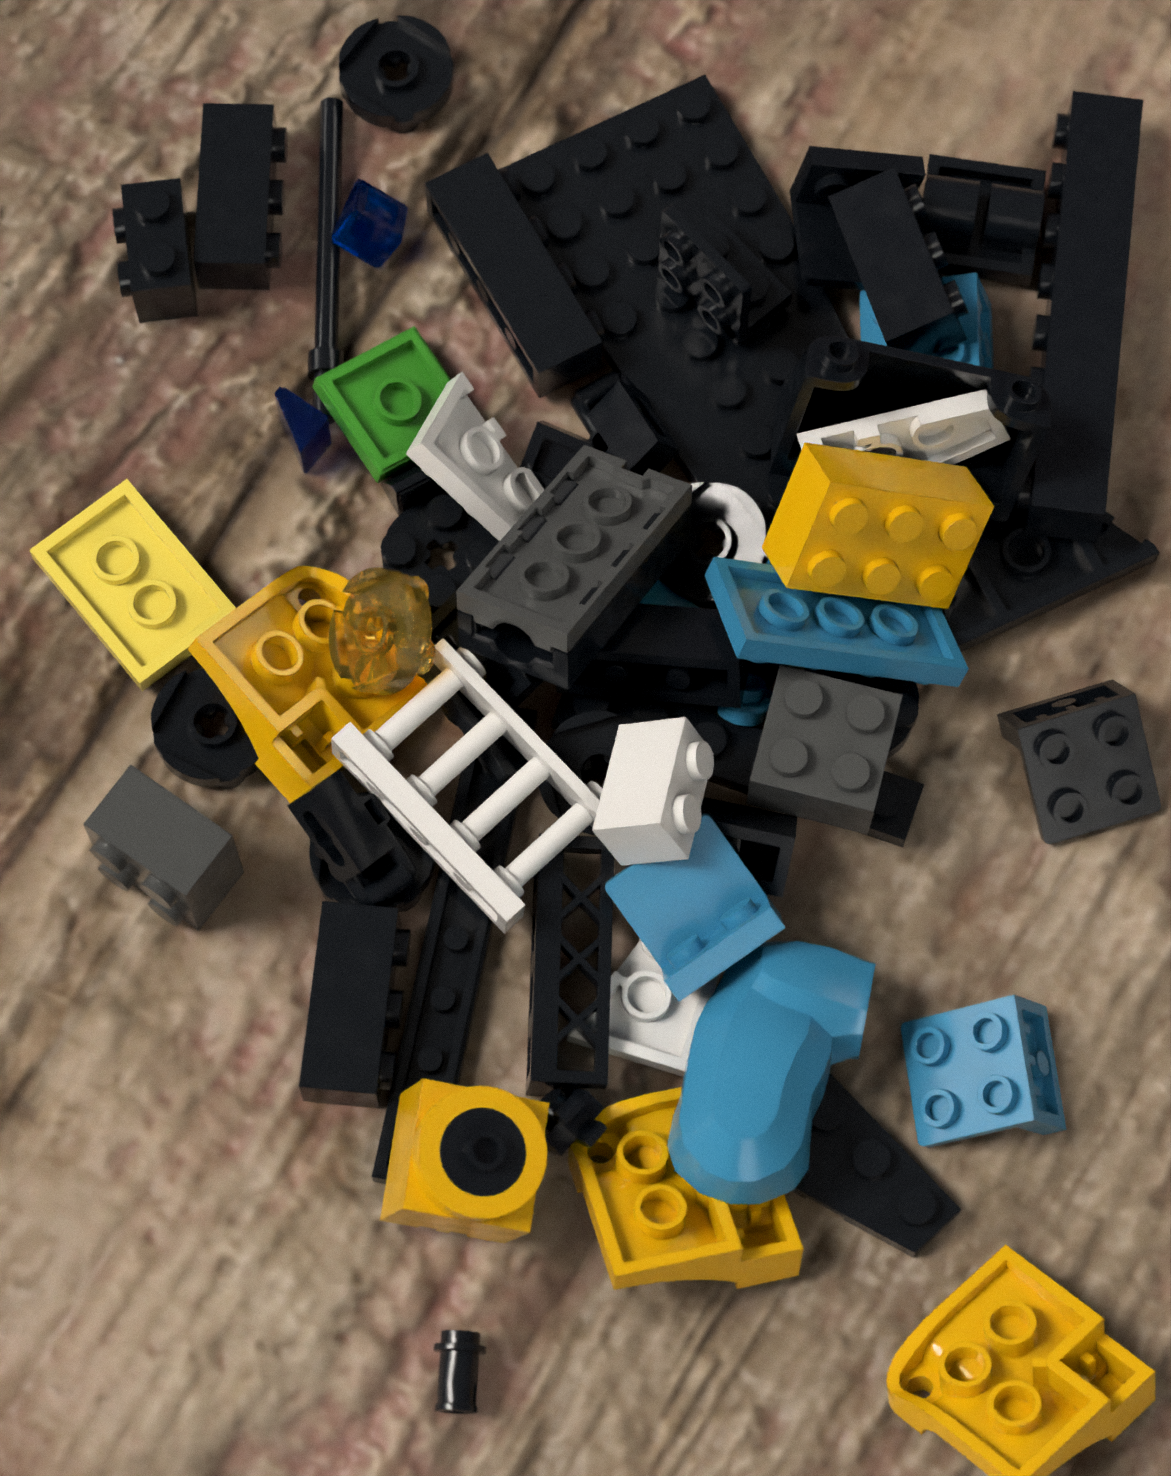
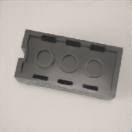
[456,445,692,690]

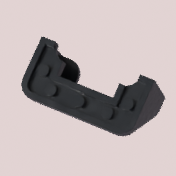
[769,335,1051,522]

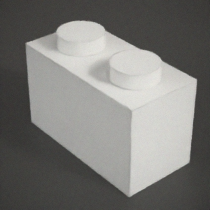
[592,717,714,866]

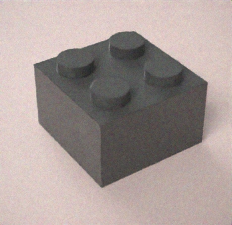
[746,665,903,834]
[83,765,244,931]

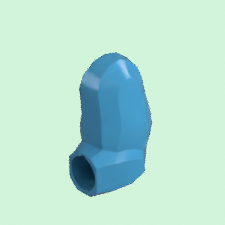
[667,941,876,1204]

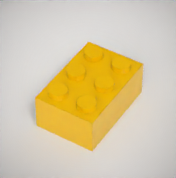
[762,442,994,609]

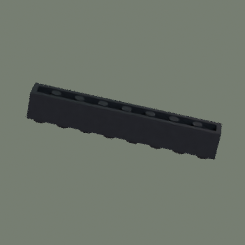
[1015,91,1143,543]

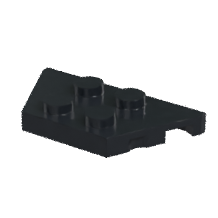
[944,505,1159,652]

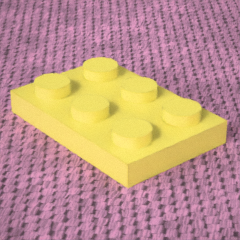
[29,479,236,692]

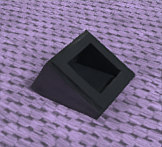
[381,463,448,516]

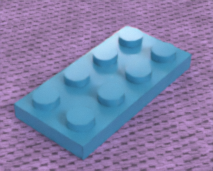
[704,557,969,687]

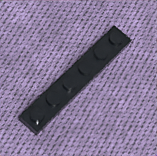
[552,693,924,847]

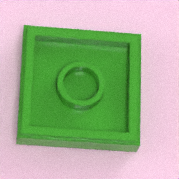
[312,326,451,484]

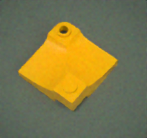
[187,566,428,803]
[568,1087,804,1290]
[886,1244,1156,1476]

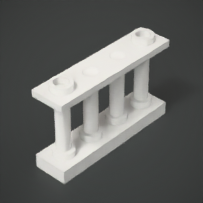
[331,638,603,934]

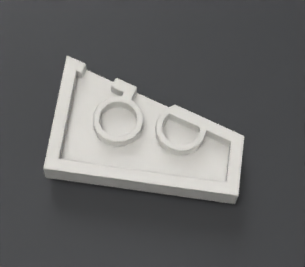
[406,372,544,541]
[796,389,1011,465]
[567,938,721,1077]

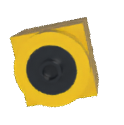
[380,1078,549,1243]

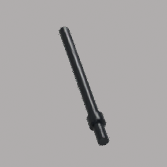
[308,98,344,425]

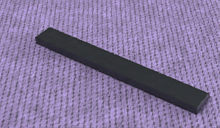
[372,707,538,1184]

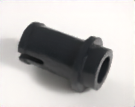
[434,1330,486,1414]

